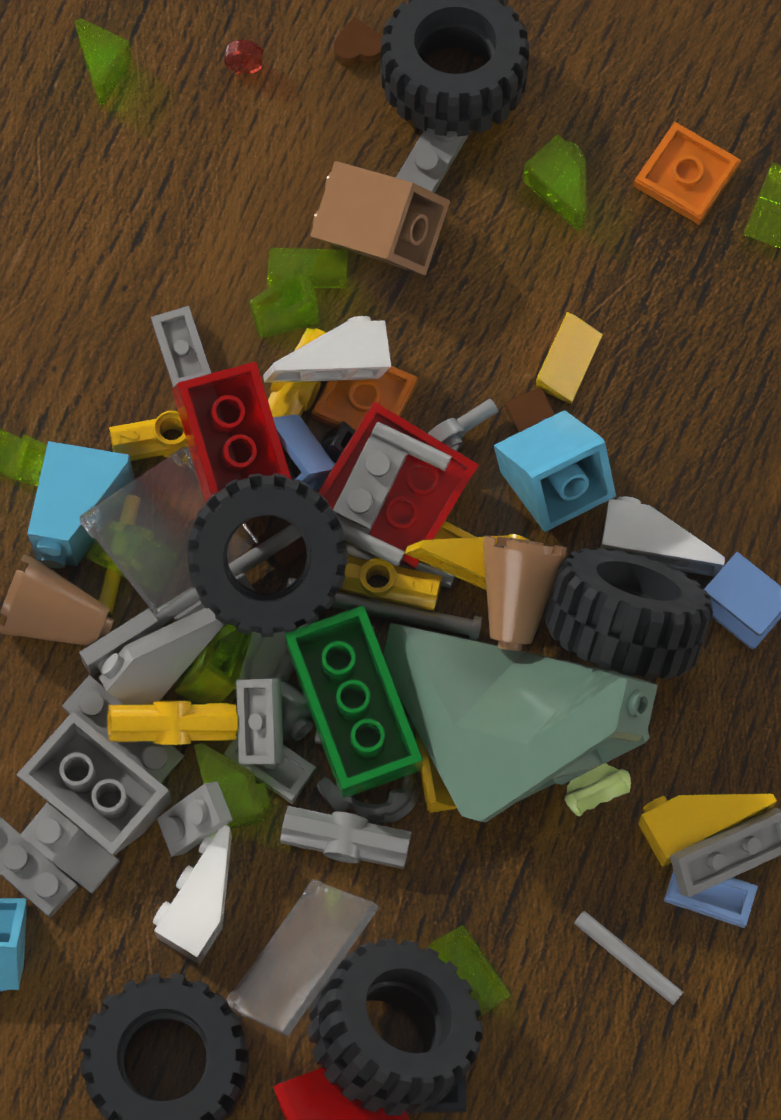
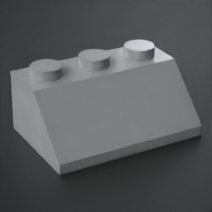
[17,711,172,856]

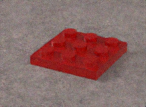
[318,401,479,570]

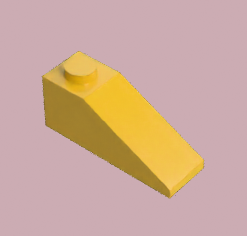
[405,534,530,590]
[638,794,777,867]

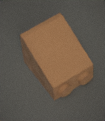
[310,161,450,276]

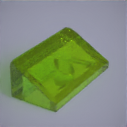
[267,248,348,289]
[428,925,511,1018]

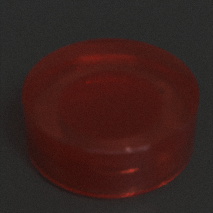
[224,40,264,74]

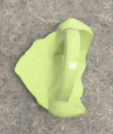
[565,763,631,816]

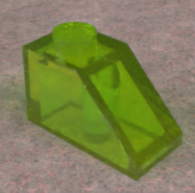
[523,134,586,231]
[175,623,251,704]
[194,743,270,833]

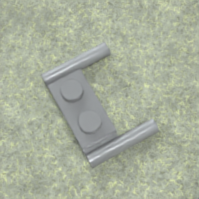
[333,422,452,567]

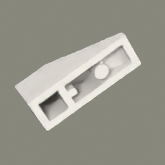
[263,316,391,383]
[600,496,725,577]

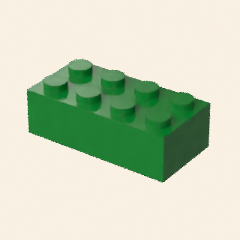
[285,605,423,799]

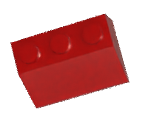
[172,361,291,503]

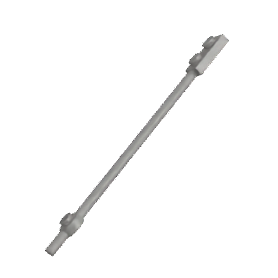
[79,399,498,676]

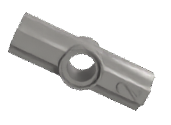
[280,806,411,869]

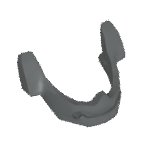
[317,773,420,823]

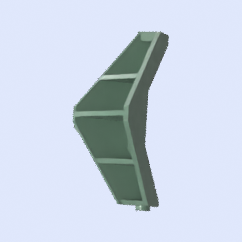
[383,623,658,822]

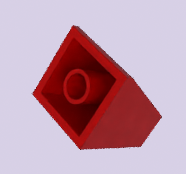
[273,1066,410,1120]

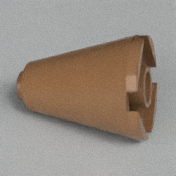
[483,535,567,651]
[0,554,115,646]

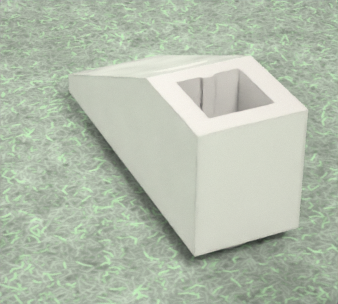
[153,825,232,965]

